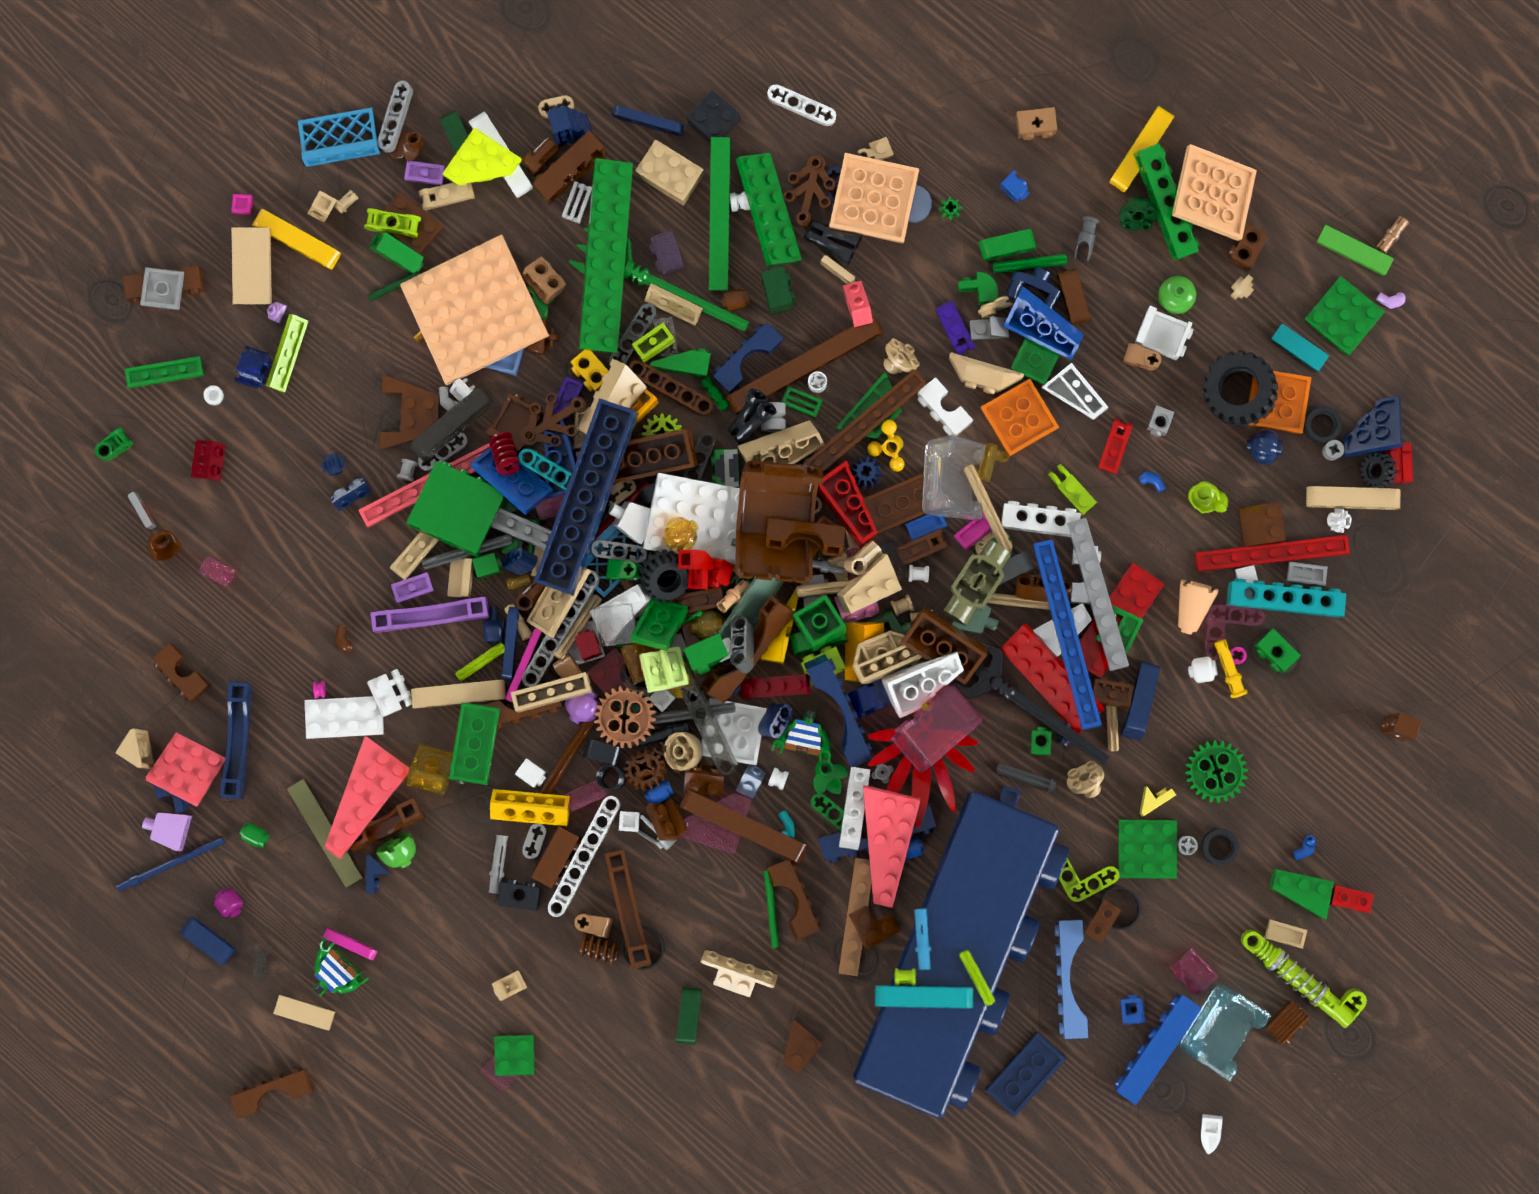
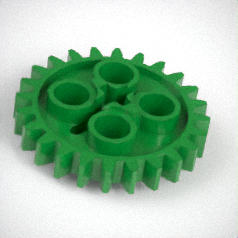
[1184,740,1248,803]

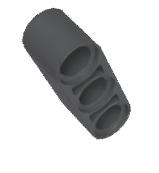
[999,551,1034,585]
[730,615,755,673]

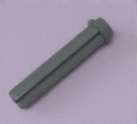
[996,763,1057,793]

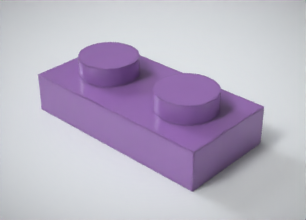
[404,161,445,185]
[391,572,434,603]

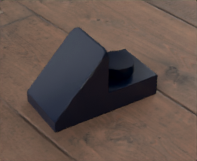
[366,855,392,894]

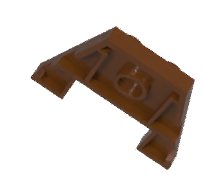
[379,375,440,450]

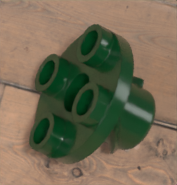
[1119,196,1157,231]

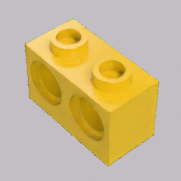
[571,350,609,392]

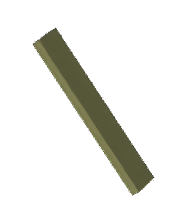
[287,779,363,888]

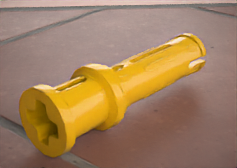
[1214,639,1248,698]

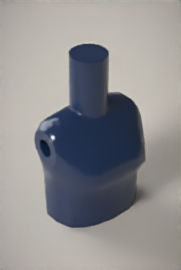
[483,607,505,643]

